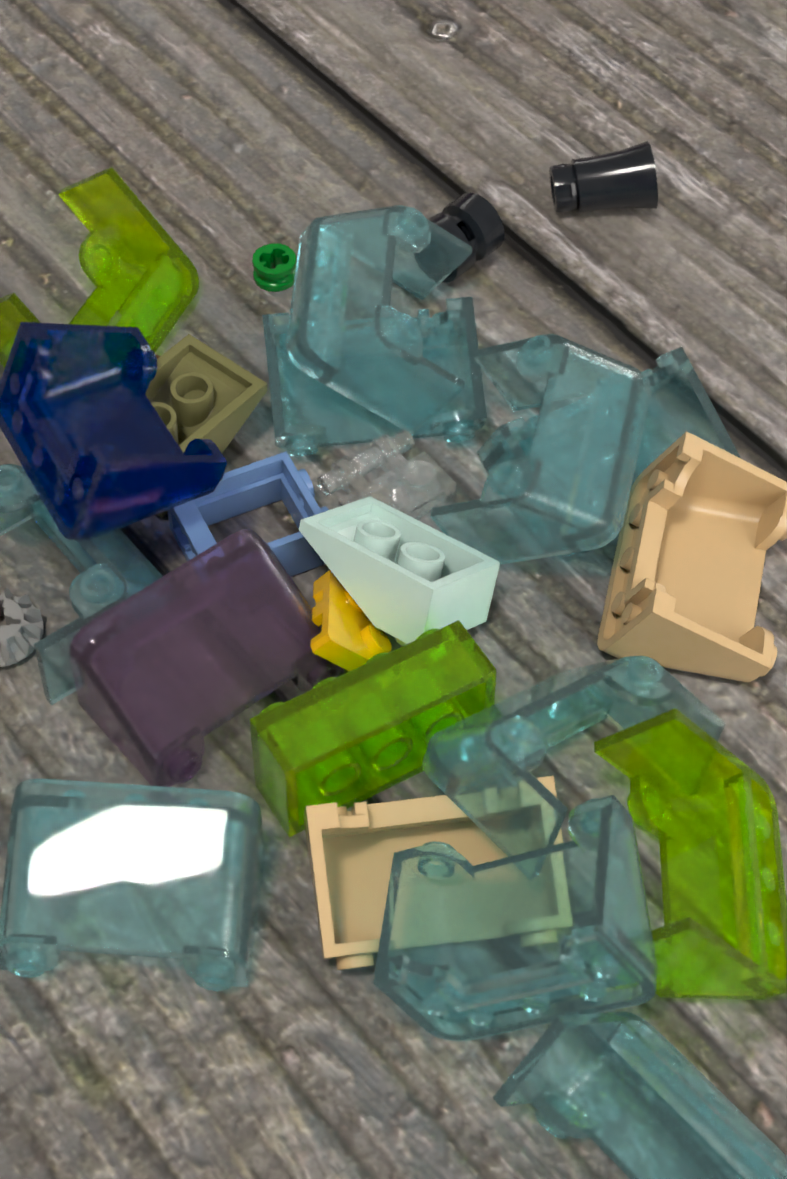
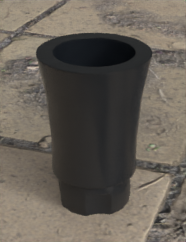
[549,141,658,213]

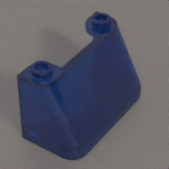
[0,322,228,540]

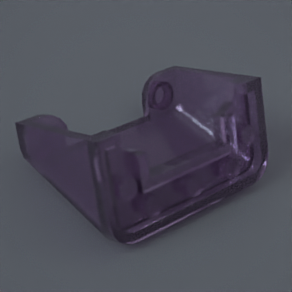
[69,529,344,794]

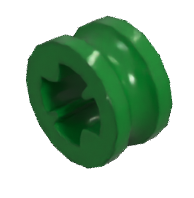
[252,243,297,292]

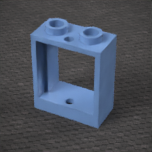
[166,451,329,606]

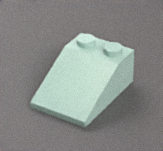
[299,496,501,651]

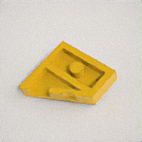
[310,570,397,687]

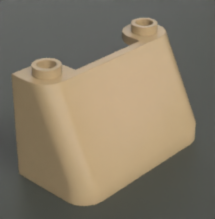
[597,431,787,683]
[303,776,575,970]

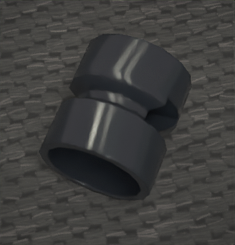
[411,192,505,283]

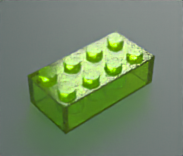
[249,620,497,837]

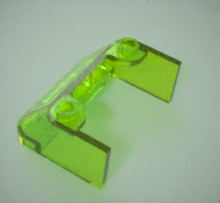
[0,167,199,408]
[594,708,787,1000]

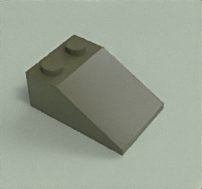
[78,334,268,518]

